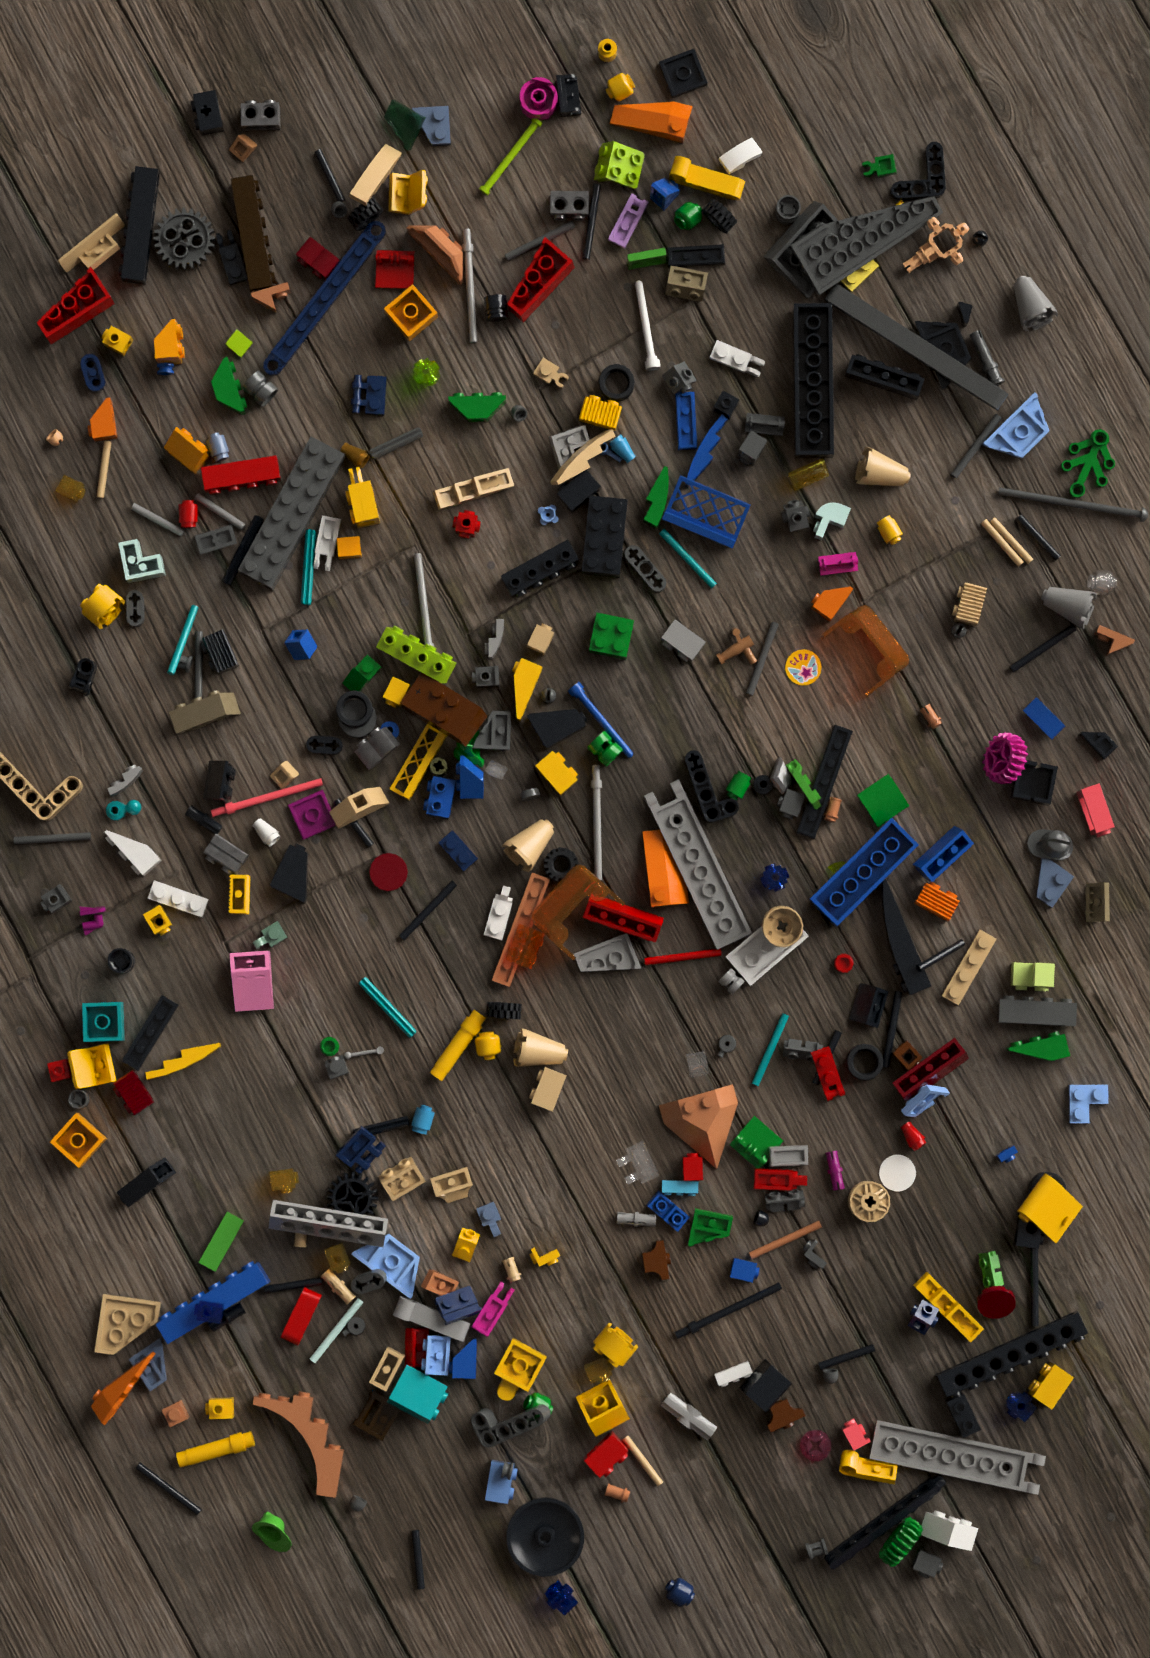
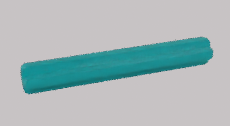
[301,529,316,605]
[359,977,417,1038]

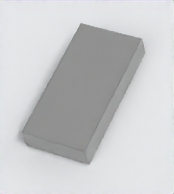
[769,1145,808,1167]

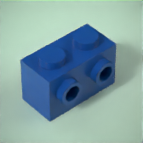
[423,776,456,819]

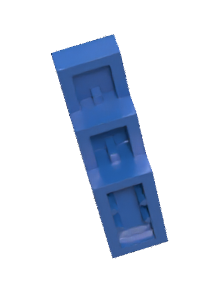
[685,414,728,488]

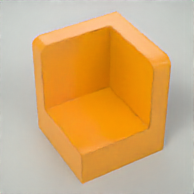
[337,536,362,559]

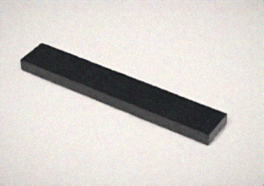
[796,725,853,839]

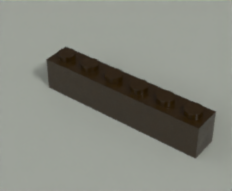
[231,175,276,293]

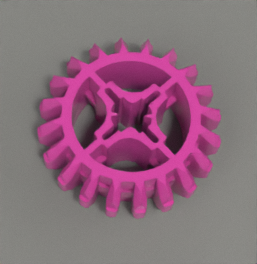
[982,732,1028,784]

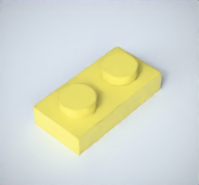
[840,260,879,293]

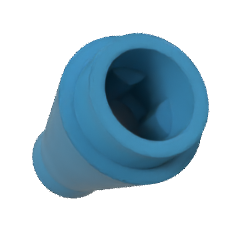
[609,434,636,463]

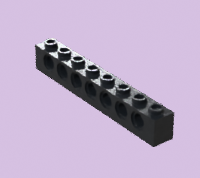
[936,1311,1088,1398]

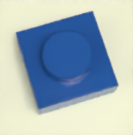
[996,1145,1018,1163]

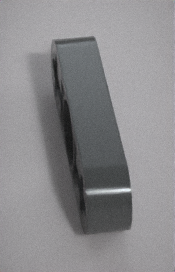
[625,545,666,593]

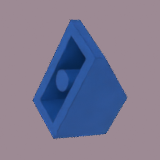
[449,1338,477,1379]

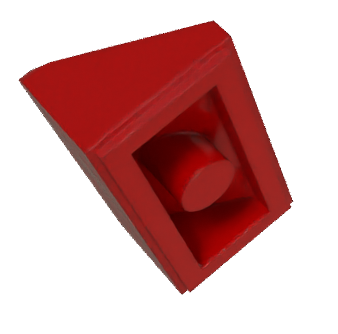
[405,1328,429,1368]

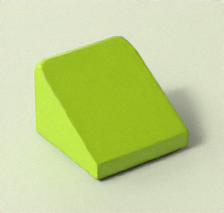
[225,329,253,358]

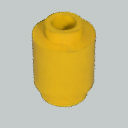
[598,39,617,62]
[877,515,903,545]

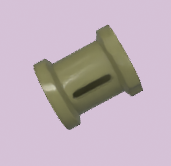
[430,758,448,776]

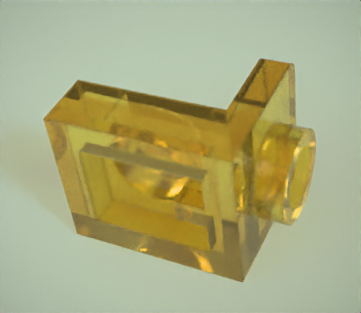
[56,475,86,503]

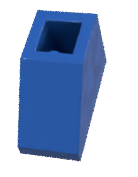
[456,756,484,799]

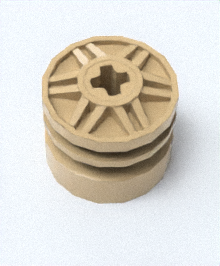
[762,906,803,947]
[848,1181,890,1222]

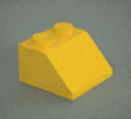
[576,1379,630,1437]

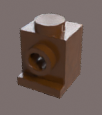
[892,1040,923,1070]

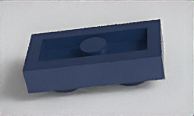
[438,830,478,871]

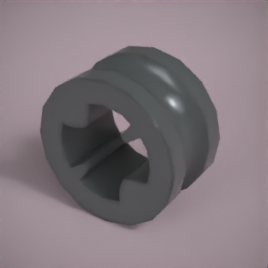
[501,1461,514,1480]

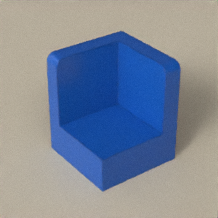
[284,629,317,660]

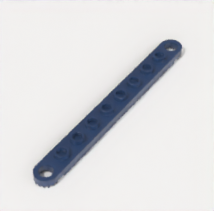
[263,221,386,376]

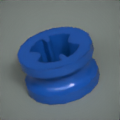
[157,363,174,375]

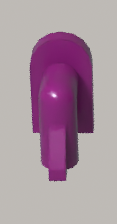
[80,906,106,935]

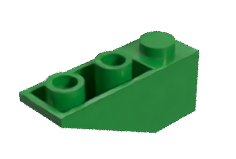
[1007,1031,1070,1061]

